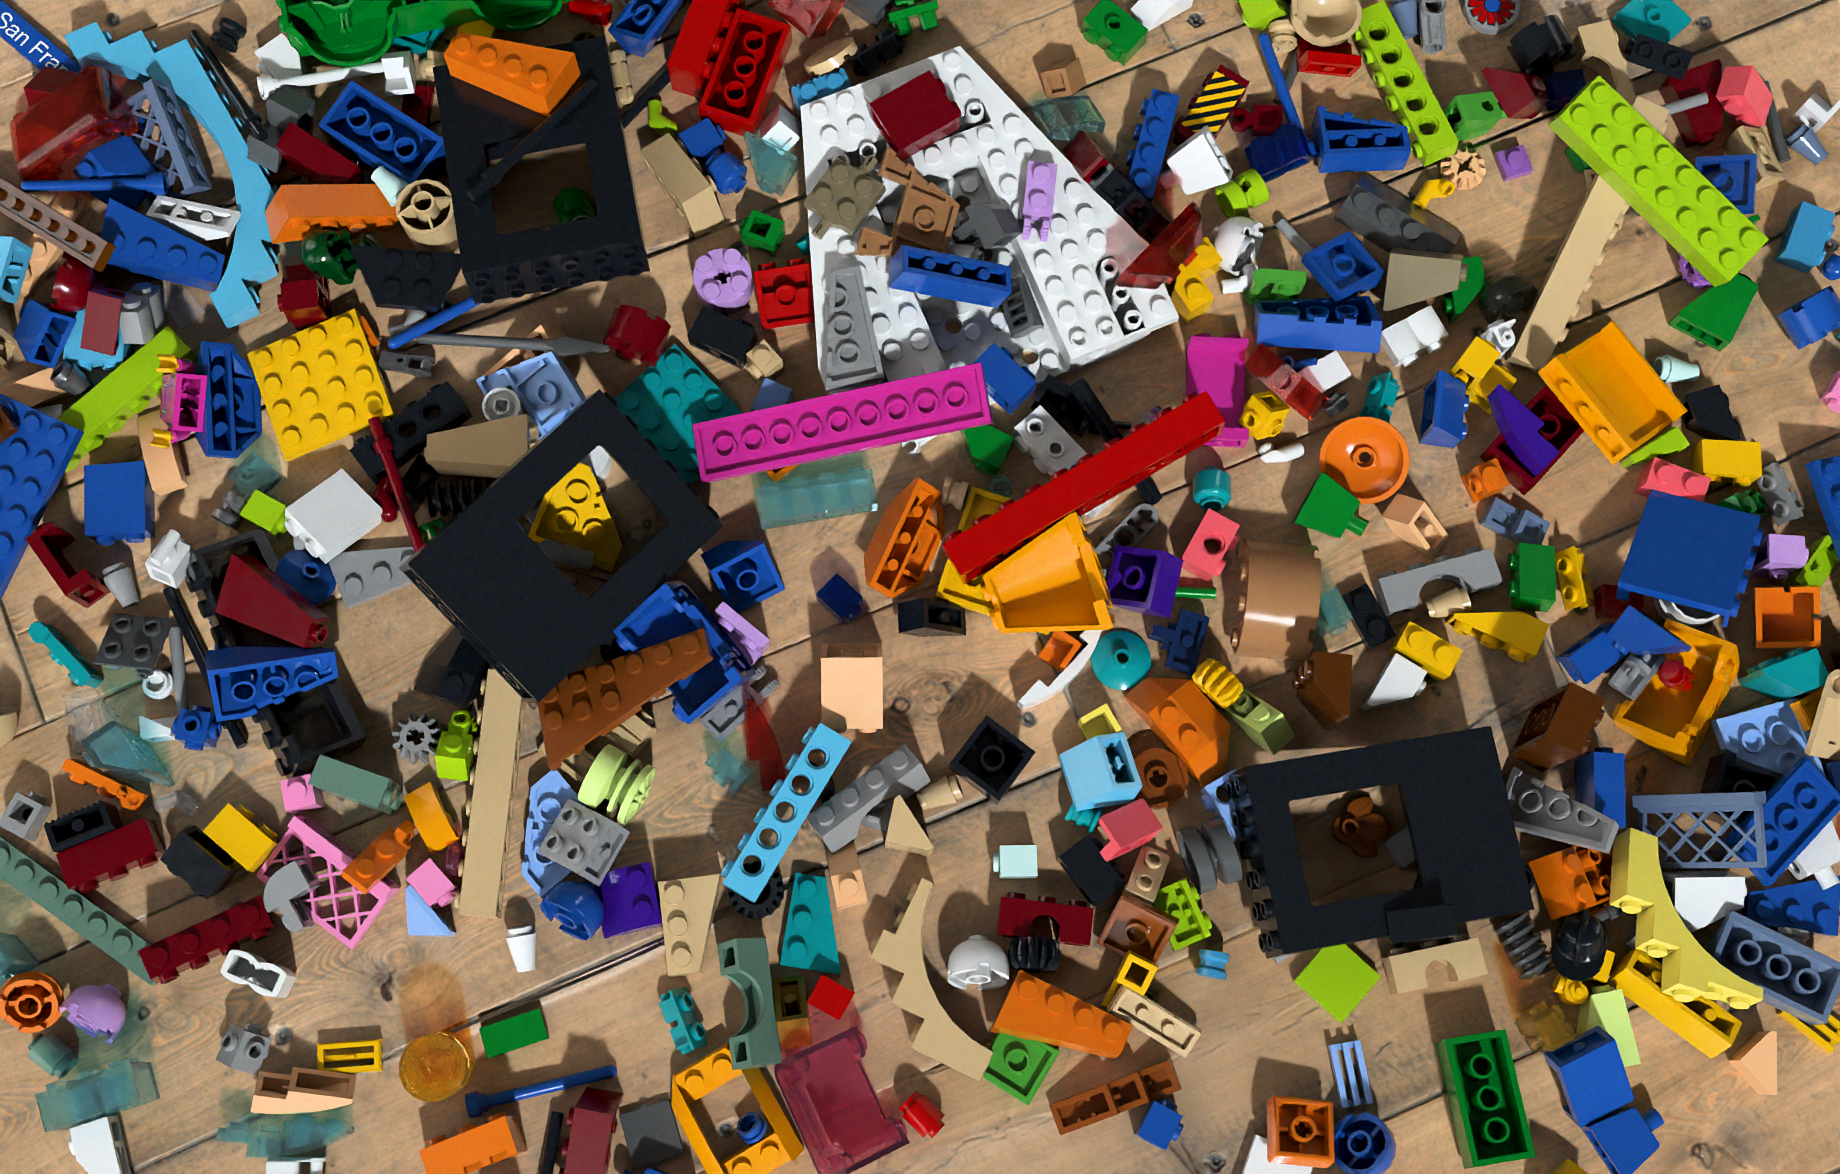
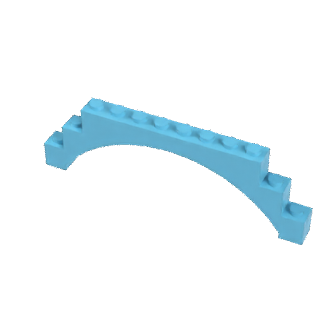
[64,22,282,329]

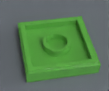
[983,1033,1060,1106]

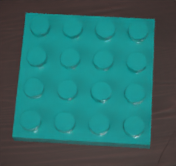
[614,344,743,486]

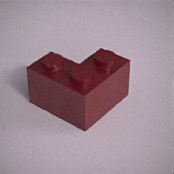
[277,264,332,331]

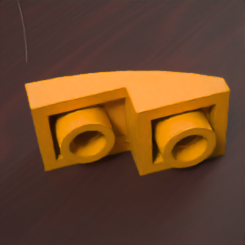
[404,782,459,854]

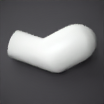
[1219,264,1258,294]
[1258,442,1304,463]

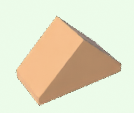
[1728,1031,1777,1095]

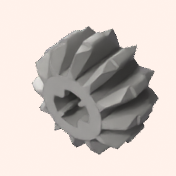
[392,712,444,765]

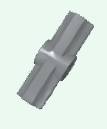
[1417,0,1447,54]

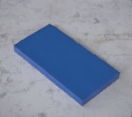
[1724,757,1840,886]

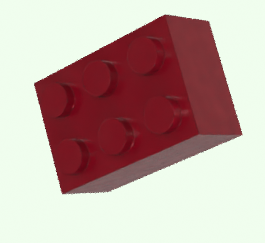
[1479,385,1584,495]

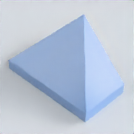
[405,885,456,937]

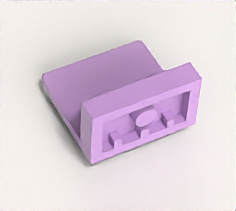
[715,602,770,665]

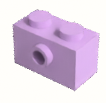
[1749,534,1809,579]

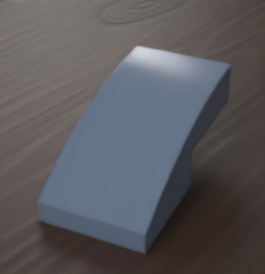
[1479,497,1550,545]

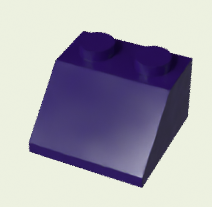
[1106,545,1184,618]
[593,862,663,939]

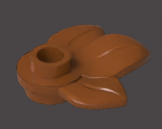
[1332,797,1392,858]

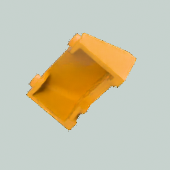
[1612,619,1740,766]

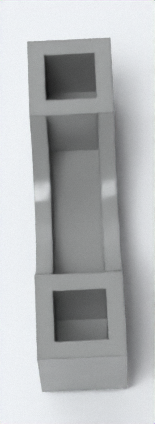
[1372,546,1503,618]
[806,744,931,854]

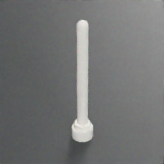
[257,61,384,100]

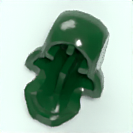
[301,229,382,285]

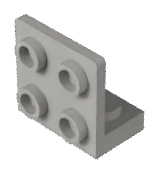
[538,799,630,886]

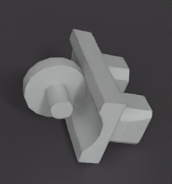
[1608,652,1667,701]

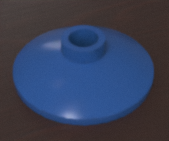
[276,550,336,605]

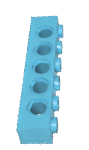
[720,723,852,903]

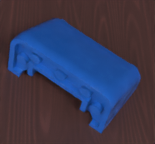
[613,581,756,725]

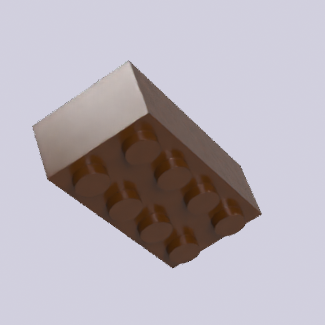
[1509,682,1605,772]

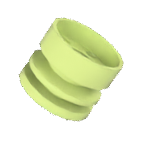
[578,744,656,825]

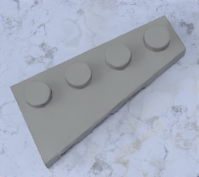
[825,265,884,392]
[1505,766,1619,854]

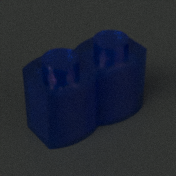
[1244,123,1313,183]

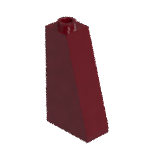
[215,554,330,648]

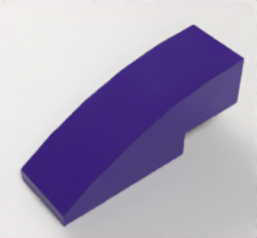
[1487,384,1560,476]

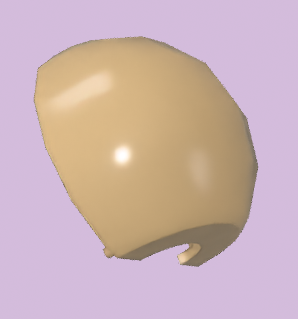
[1290,0,1362,47]

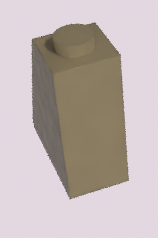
[1383,248,1468,311]

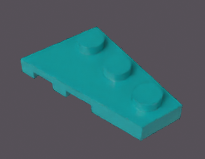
[780,873,841,975]

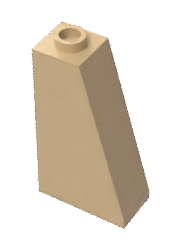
[424,414,539,478]

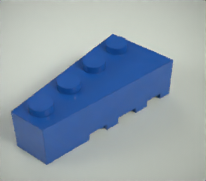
[100,198,225,292]

